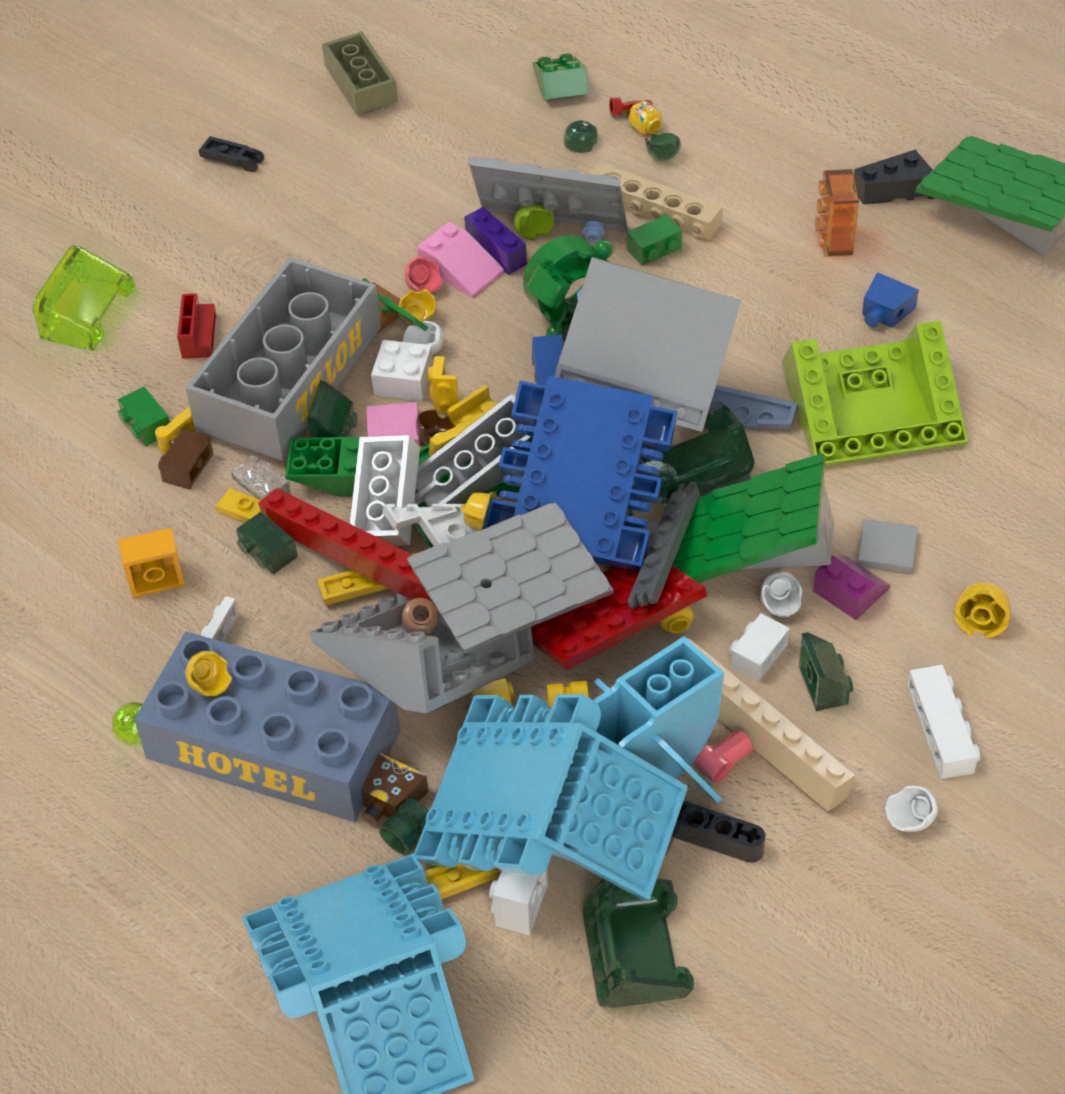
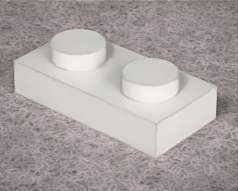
[201,596,239,642]

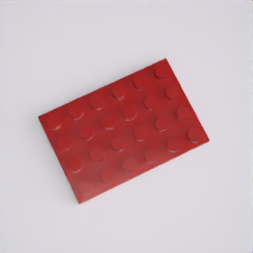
[531,550,707,670]

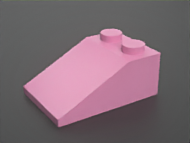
[417,221,504,298]

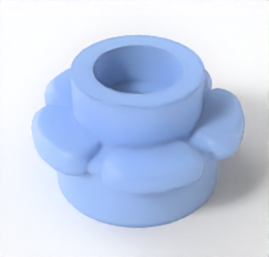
[582,221,605,242]

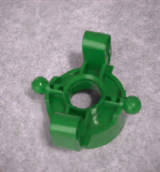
[523,235,613,339]

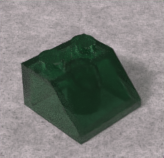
[307,380,358,438]
[798,632,853,711]

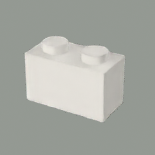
[729,613,790,682]

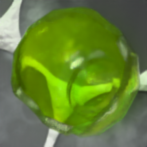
[111,702,143,744]

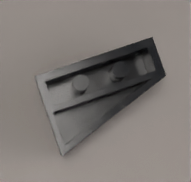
[852,149,934,204]

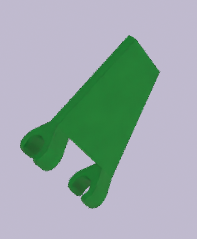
[362,278,428,332]

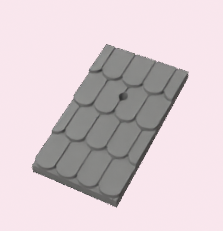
[468,157,628,232]
[407,503,613,654]

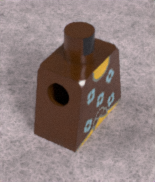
[361,753,429,825]

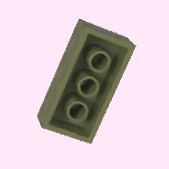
[322,32,398,115]

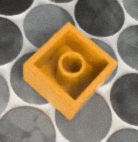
[118,528,185,598]

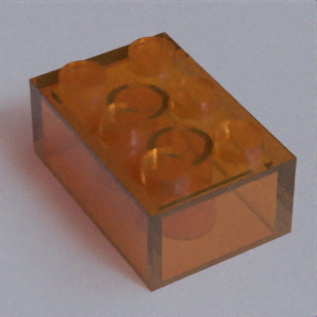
[815,169,859,257]

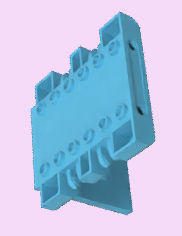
[414,694,688,900]
[242,854,474,1094]

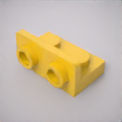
[447,385,497,427]

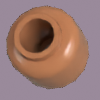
[401,598,439,636]

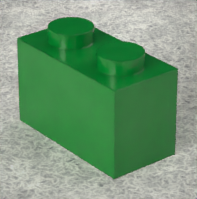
[627,215,682,266]
[117,386,170,446]

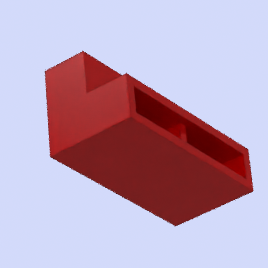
[177,293,217,359]

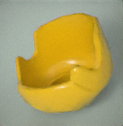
[398,289,437,325]
[185,651,232,696]

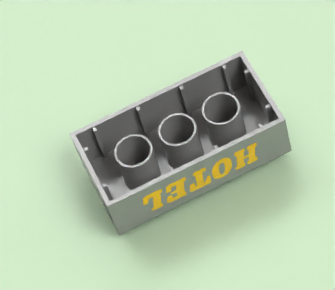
[186,257,381,461]

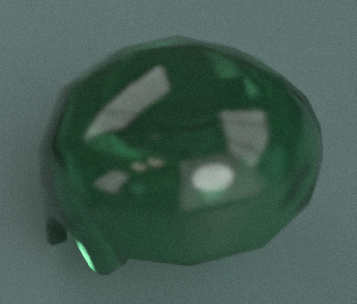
[563,120,599,153]
[645,133,681,161]

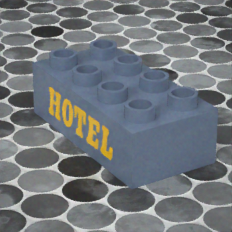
[134,631,400,822]

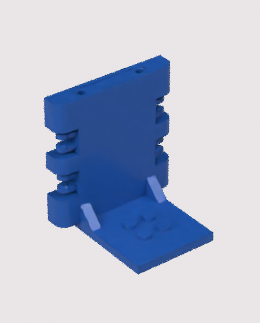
[483,376,678,571]

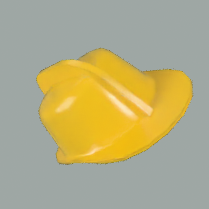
[460,492,497,531]

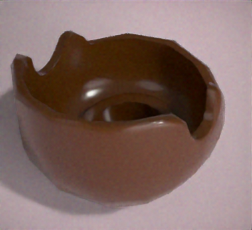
[416,409,455,445]

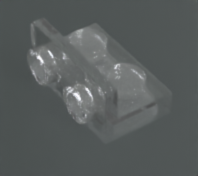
[231,454,291,501]

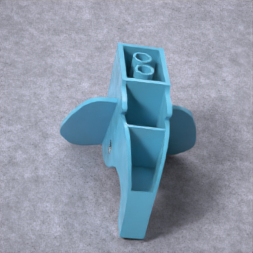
[593,636,724,804]

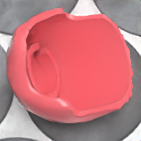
[404,257,443,293]

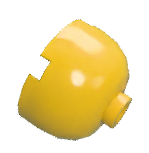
[954,582,1011,638]

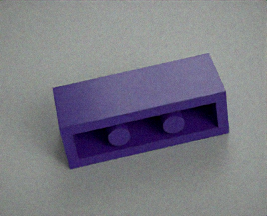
[464,207,527,275]

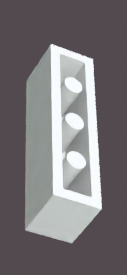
[907,665,980,779]

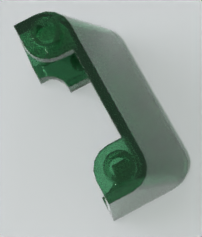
[641,405,755,505]
[583,878,694,1008]

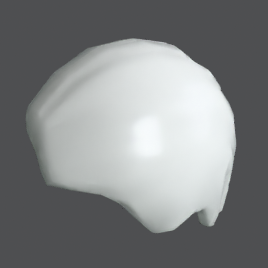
[402,320,444,357]
[760,571,802,617]
[885,786,938,832]

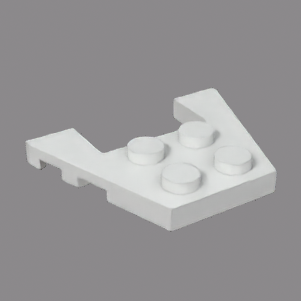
[382,504,476,546]

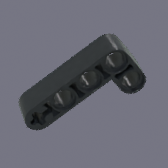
[665,801,766,863]

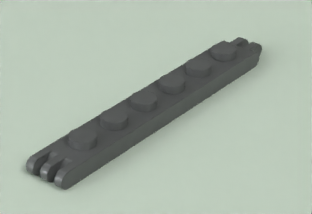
[628,481,700,609]

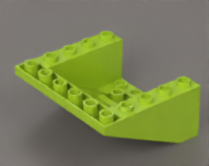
[782,320,968,466]

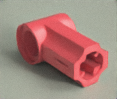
[693,730,753,783]

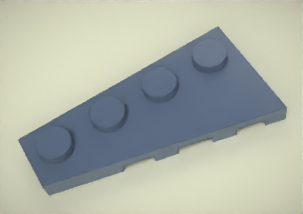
[704,385,798,430]

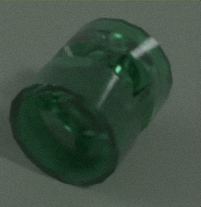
[379,798,428,855]

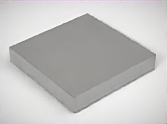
[858,519,918,573]

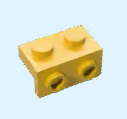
[428,356,459,414]

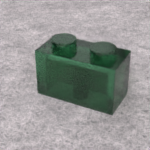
[236,512,298,575]

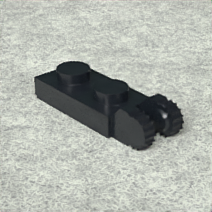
[198,136,265,172]

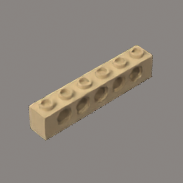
[590,162,723,241]

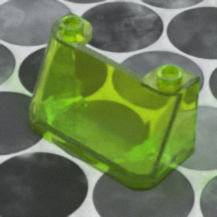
[33,245,135,351]

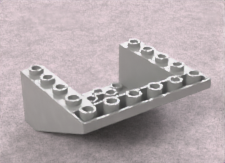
[554,257,741,432]
[310,593,535,713]

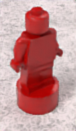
[609,97,653,116]

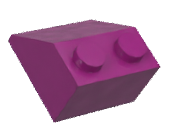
[813,555,890,620]

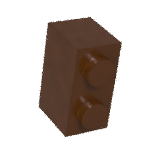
[158,429,214,490]

